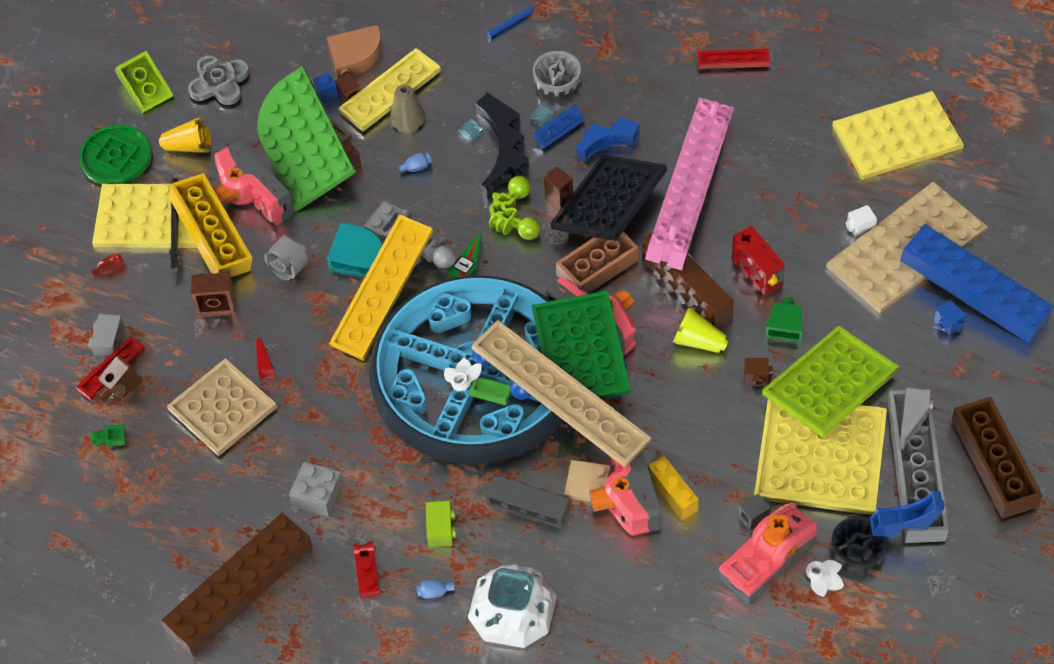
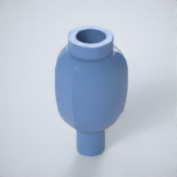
[398,152,432,173]
[416,579,454,599]

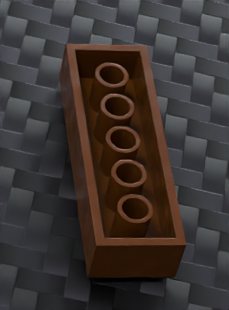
[642,231,734,330]
[952,397,1043,519]

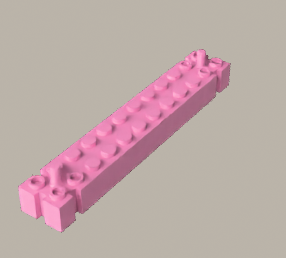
[645,97,734,270]

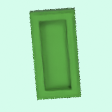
[469,377,511,405]

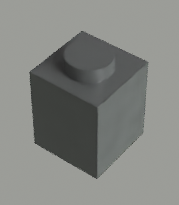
[738,493,771,530]

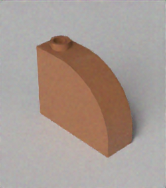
[327,25,382,78]

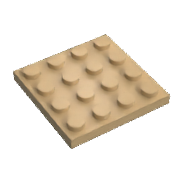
[167,358,277,456]

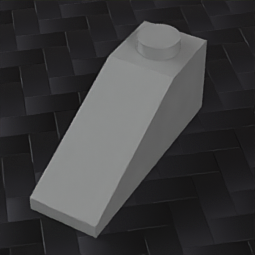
[899,387,934,449]

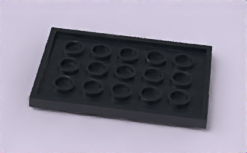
[550,154,667,241]

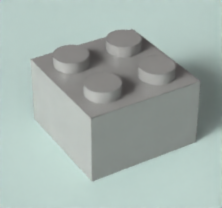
[289,462,343,517]

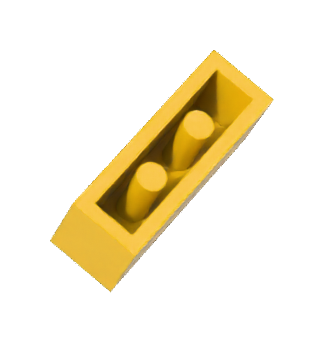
[648,456,699,521]

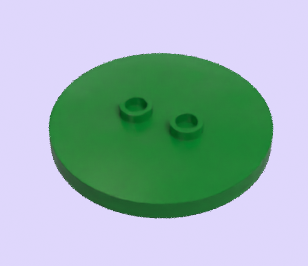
[79,125,152,184]

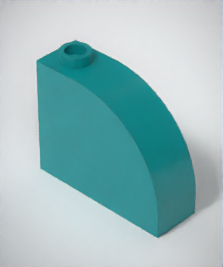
[327,223,382,277]

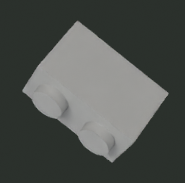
[89,314,124,357]

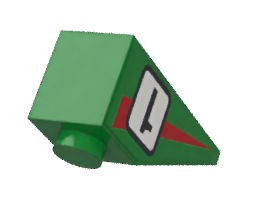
[446,233,483,279]

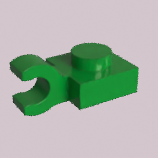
[90,424,125,447]

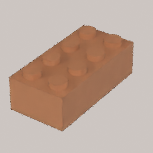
[556,232,639,294]

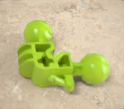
[489,176,541,240]

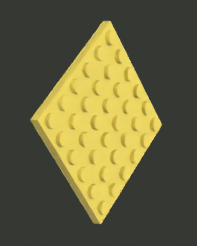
[754,399,887,515]

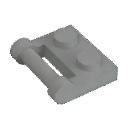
[364,201,412,241]

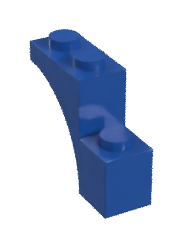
[576,117,639,163]
[870,491,945,538]

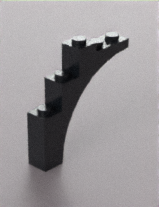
[476,92,529,199]

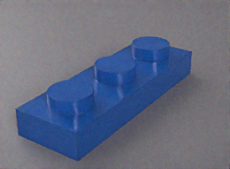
[533,104,585,148]

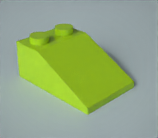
[115,51,174,113]

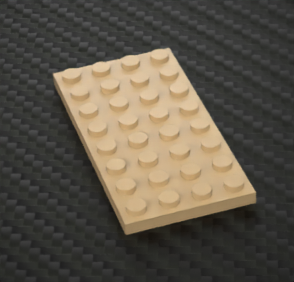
[826,182,988,314]

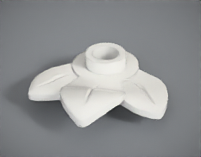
[444,358,482,391]
[806,560,844,597]

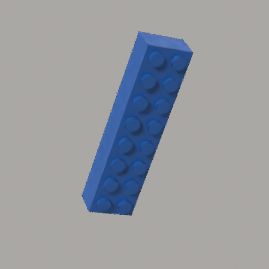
[900,224,1054,344]

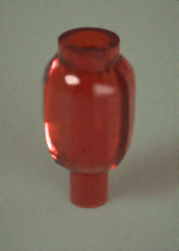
[91,253,125,277]

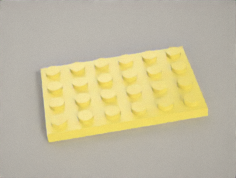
[832,91,964,180]
[92,184,197,248]

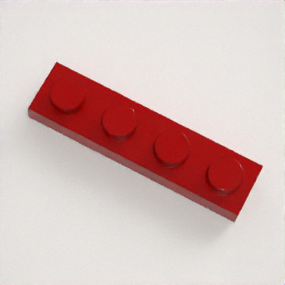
[697,48,770,69]
[76,336,146,401]

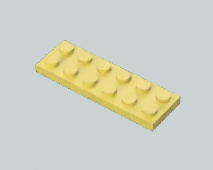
[338,48,441,132]

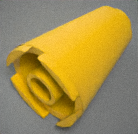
[159,117,212,153]

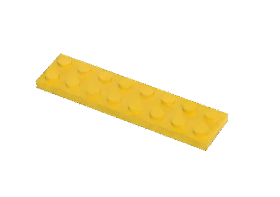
[329,214,433,361]

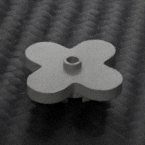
[188,55,249,105]

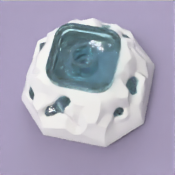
[468,564,557,648]

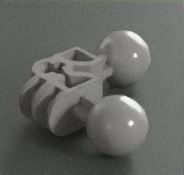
[416,237,456,269]

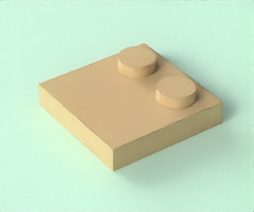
[564,460,610,502]

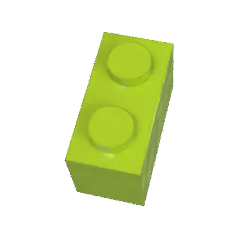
[426,501,456,547]

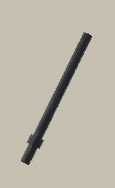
[169,178,180,272]

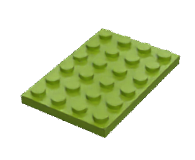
[762,326,899,437]

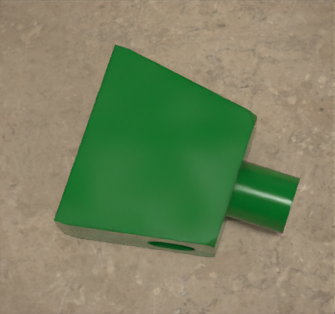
[765,297,803,342]

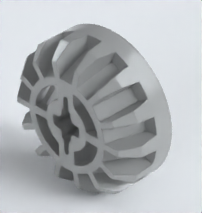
[533,51,581,96]

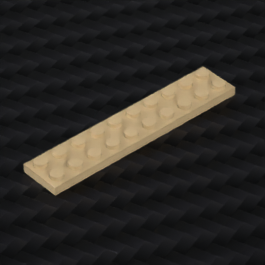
[472,320,651,468]

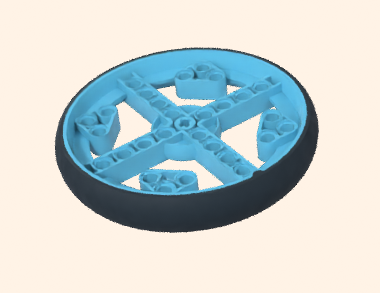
[369,275,564,465]

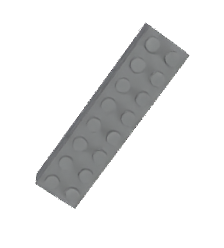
[887,389,949,543]

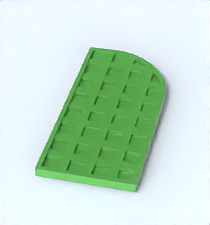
[257,66,356,212]

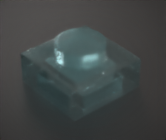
[530,105,555,127]
[458,118,483,142]

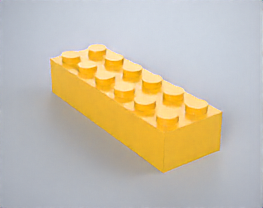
[169,173,253,277]

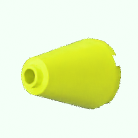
[673,308,728,353]

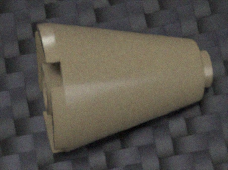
[390,85,426,133]

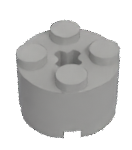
[264,235,308,280]

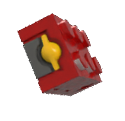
[731,225,785,296]

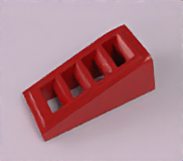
[256,338,275,380]

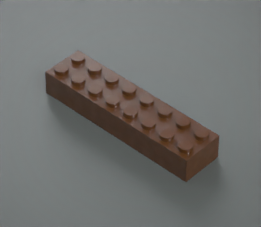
[161,512,313,656]

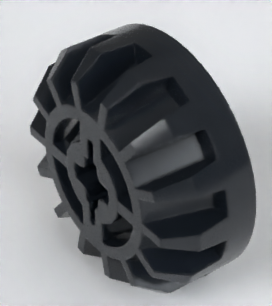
[831,516,888,572]

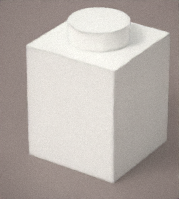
[846,205,877,237]

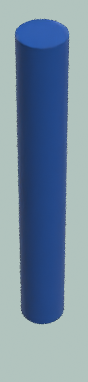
[487,7,533,38]

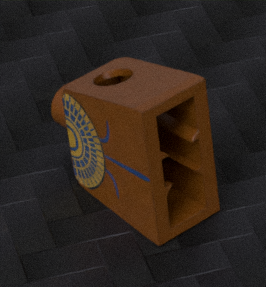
[96,355,142,402]

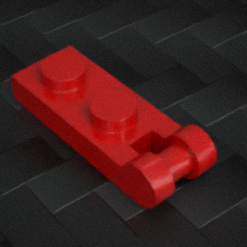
[353,541,380,598]

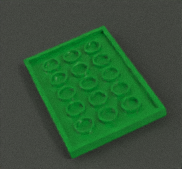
[532,290,631,399]

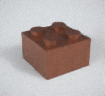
[191,272,235,315]

